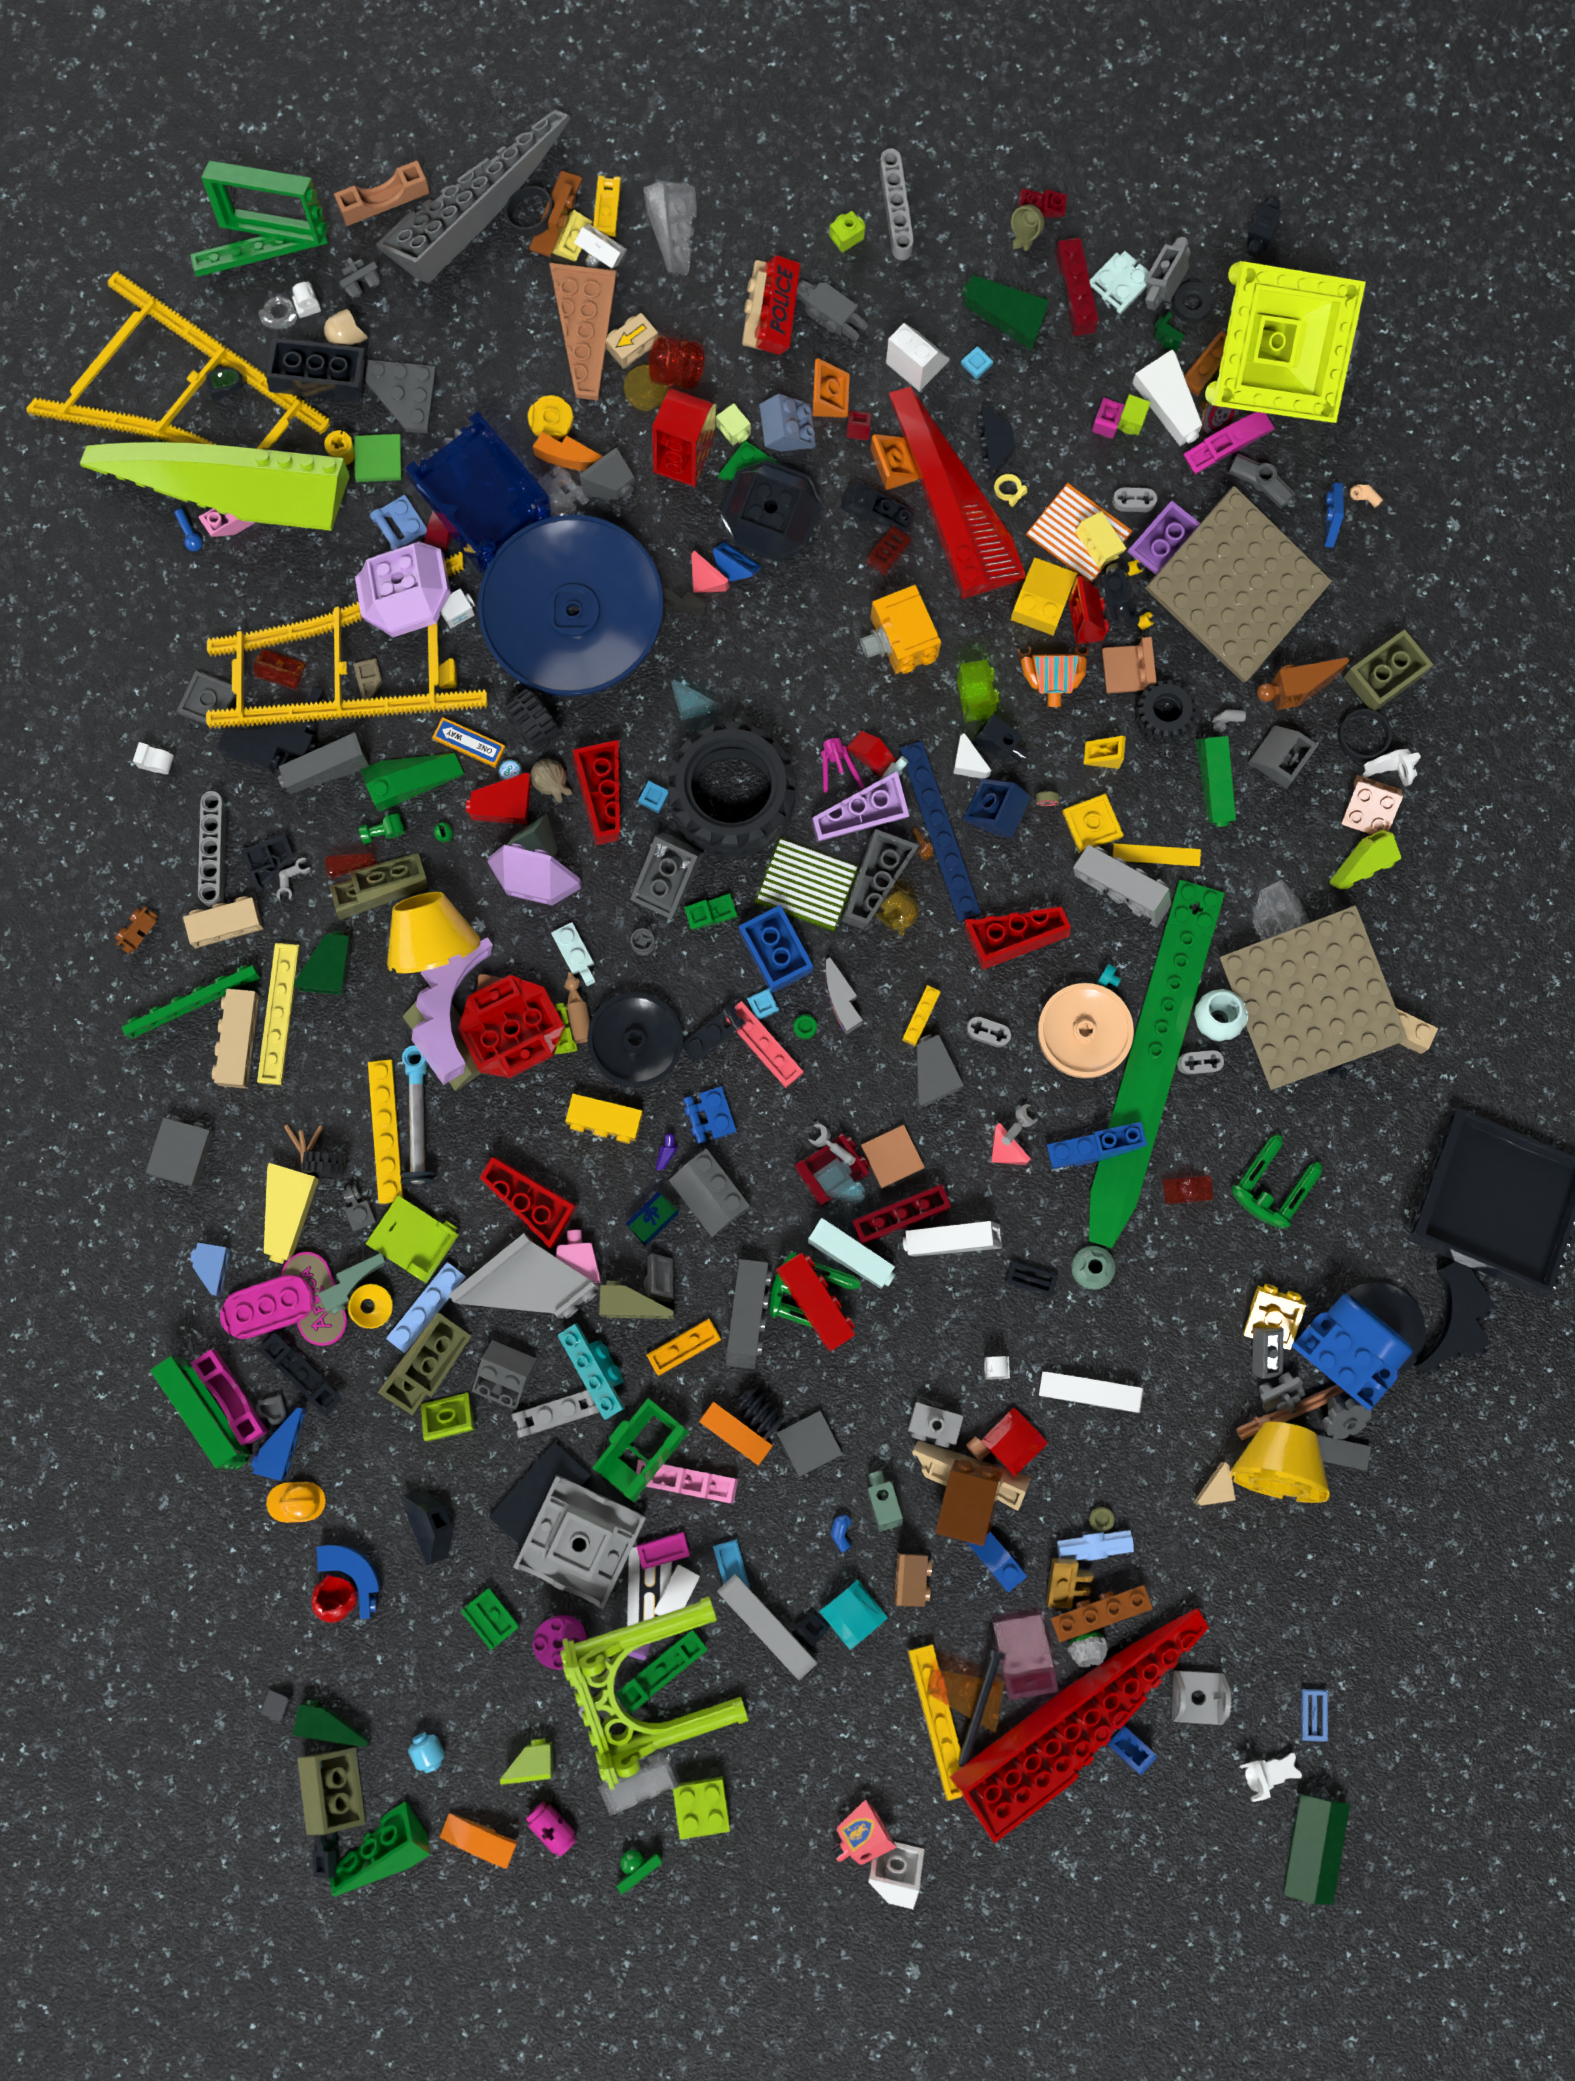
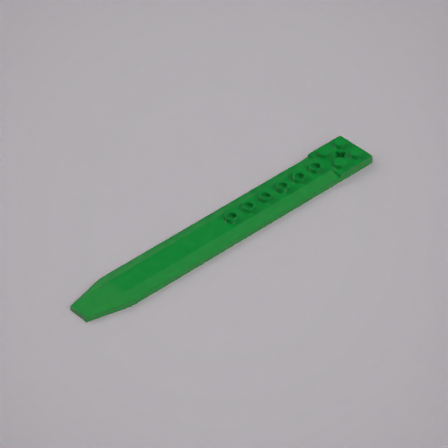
[1088,880,1225,1248]

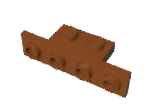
[529,170,582,257]
[1051,1585,1153,1642]

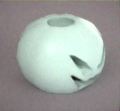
[1194,989,1248,1042]

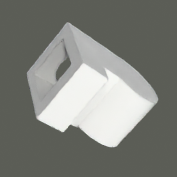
[292,282,321,318]
[133,742,174,774]
[984,1356,1010,1379]

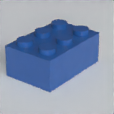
[739,905,813,993]

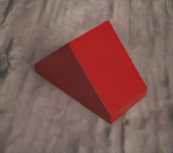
[846,731,896,778]

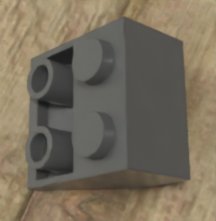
[1248,726,1318,789]
[472,1340,537,1410]

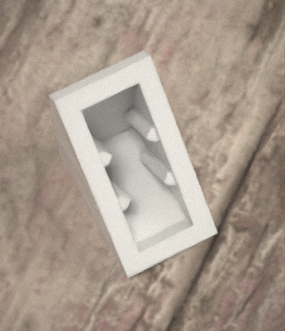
[953,733,991,779]

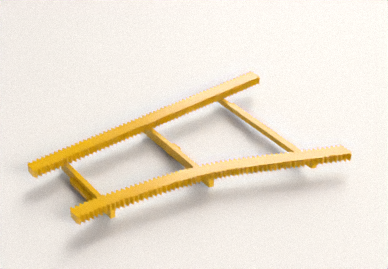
[26,271,330,450]
[206,552,488,729]

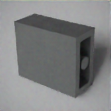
[146,1116,214,1188]

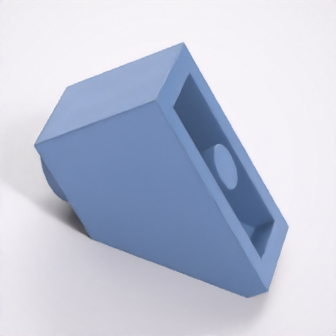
[191,1243,231,1297]

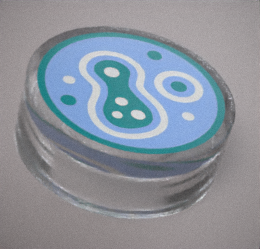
[498,759,522,781]

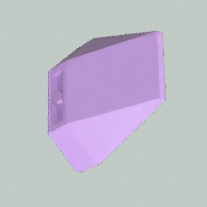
[488,844,582,905]

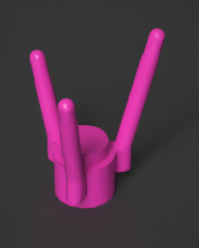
[821,738,864,792]

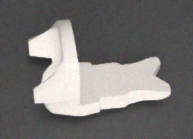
[1363,749,1421,786]
[1240,1753,1302,1802]

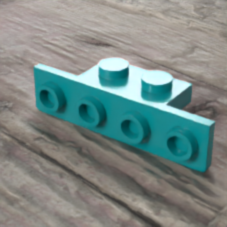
[558,1323,624,1420]

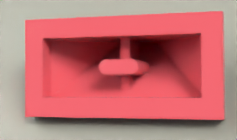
[691,551,729,593]
[992,1123,1031,1165]

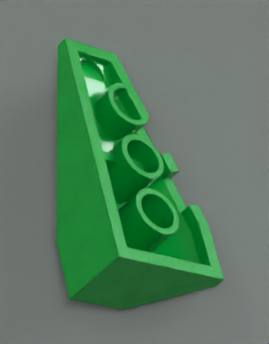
[360,753,464,812]
[329,1802,430,1897]

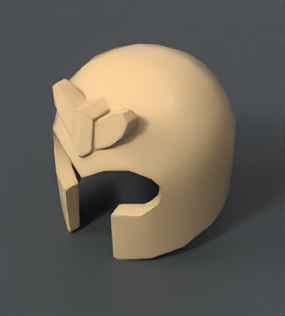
[324,309,368,346]

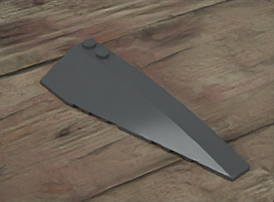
[376,110,571,283]

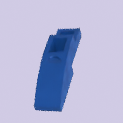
[1046,1122,1147,1169]

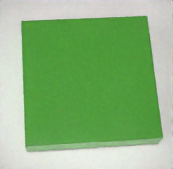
[354,434,402,482]

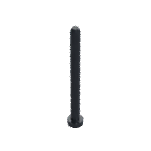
[958,1648,1006,1767]

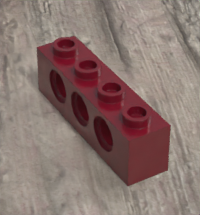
[852,1184,951,1245]

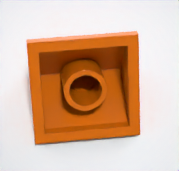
[813,358,850,418]
[871,434,919,490]

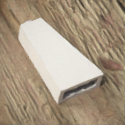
[1133,350,1202,446]
[903,1221,1002,1256]

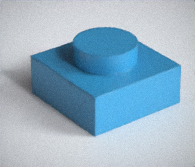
[638,781,668,813]

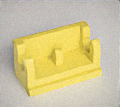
[1075,511,1126,569]

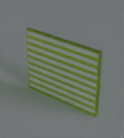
[755,838,858,931]

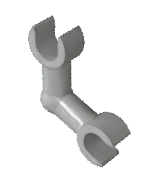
[277,858,311,902]

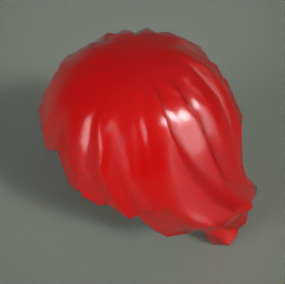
[311,1574,358,1623]

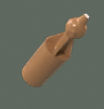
[564,972,591,1044]

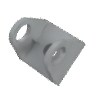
[1171,1670,1231,1725]

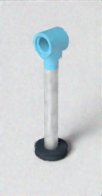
[400,1045,436,1185]

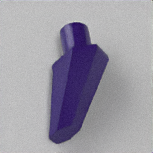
[655,1133,678,1171]

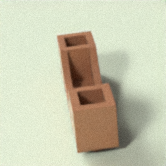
[334,161,429,226]

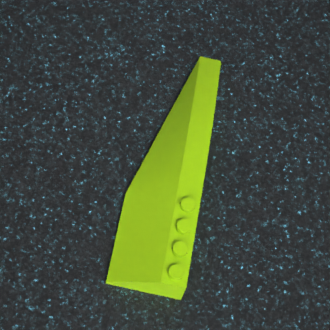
[80,442,349,531]

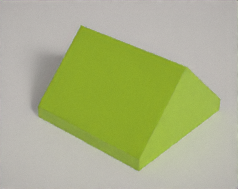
[421,1393,477,1441]

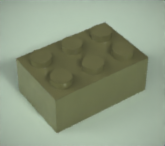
[1344,629,1433,711]

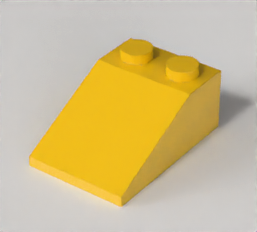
[1011,557,1077,636]

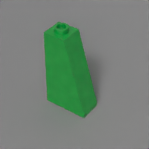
[1195,736,1236,827]

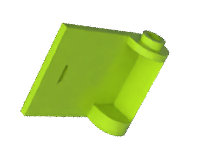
[365,1195,459,1284]

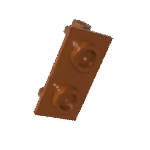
[115,907,158,954]

